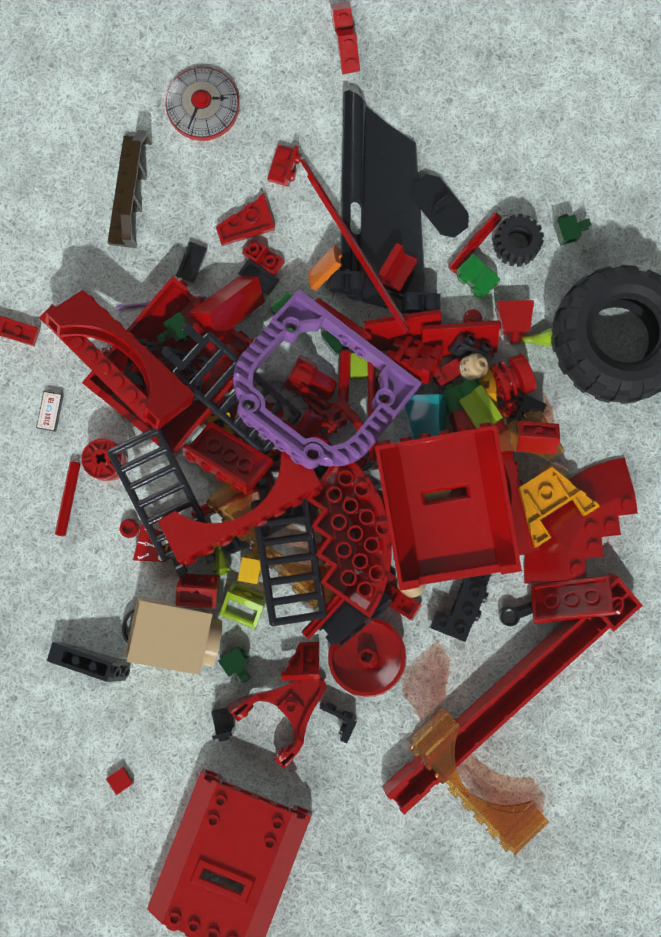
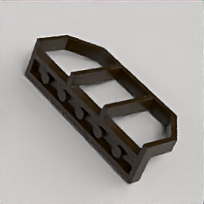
[107,130,152,248]

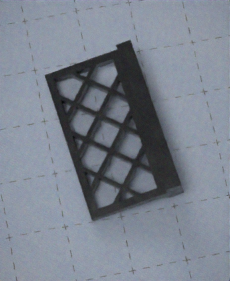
[124,337,209,404]

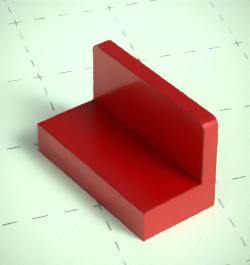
[378,243,417,291]
[516,421,560,454]

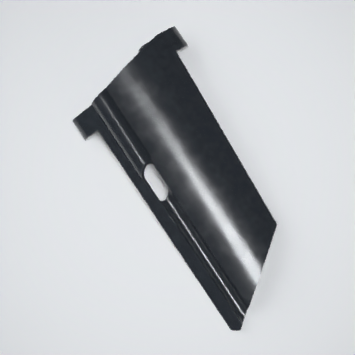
[328,89,441,314]

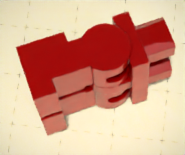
[386,336,444,385]

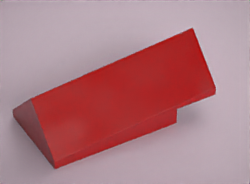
[187,276,265,338]

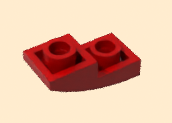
[242,238,285,276]

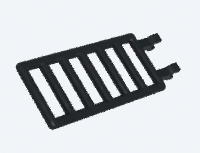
[161,323,302,455]
[107,428,216,578]
[251,478,327,627]

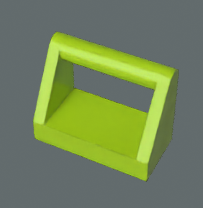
[219,582,266,629]

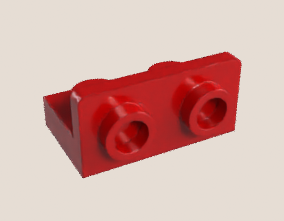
[267,144,302,187]

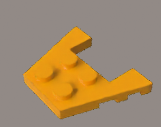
[518,467,600,547]

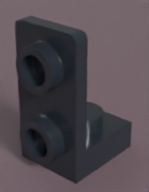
[319,702,357,744]
[211,707,236,742]

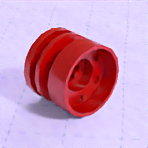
[489,353,537,403]
[81,439,128,481]

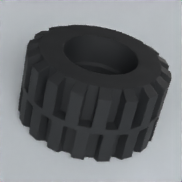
[493,214,544,267]

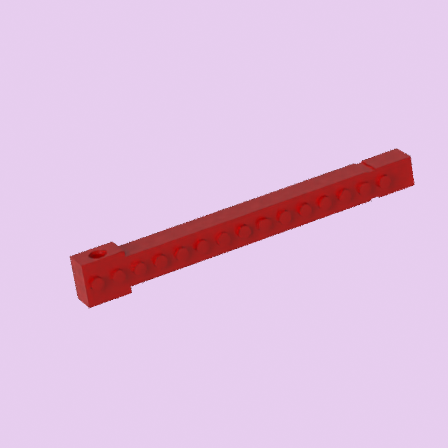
[382,573,643,815]

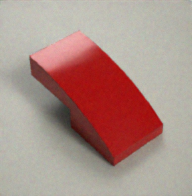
[385,583,422,621]

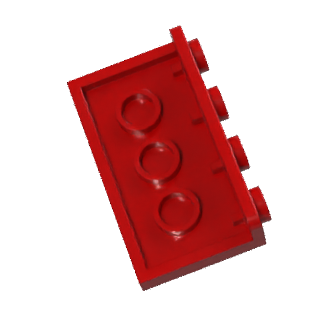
[183,421,273,495]

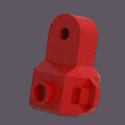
[285,355,337,400]

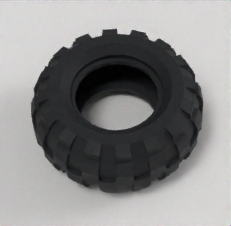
[551,265,661,404]

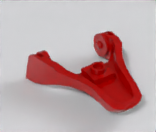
[226,676,326,769]

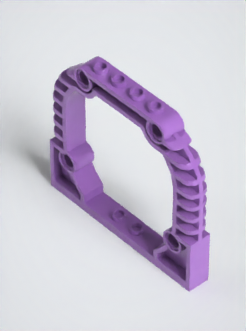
[233,289,422,469]

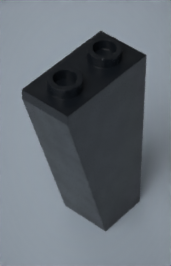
[319,591,393,648]
[47,642,131,682]

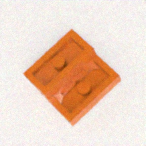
[308,243,342,291]

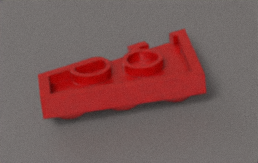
[216,193,275,246]

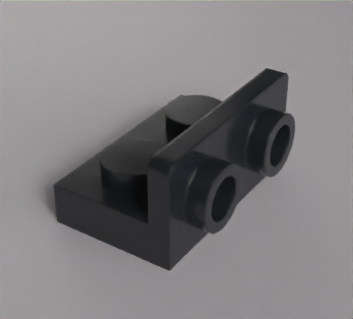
[448,331,495,360]

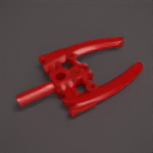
[303,395,363,446]

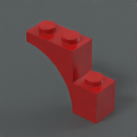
[330,1,360,75]

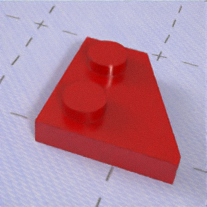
[281,641,320,681]

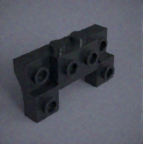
[429,574,491,642]

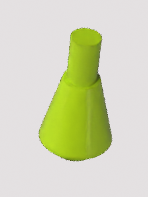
[521,328,553,347]
[212,545,231,576]

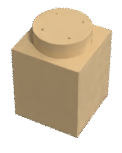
[125,596,222,675]

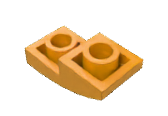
[479,367,498,407]

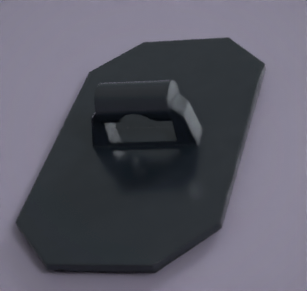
[412,174,469,238]

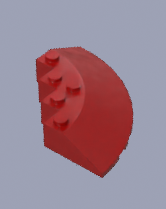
[523,458,638,584]
[307,462,392,618]

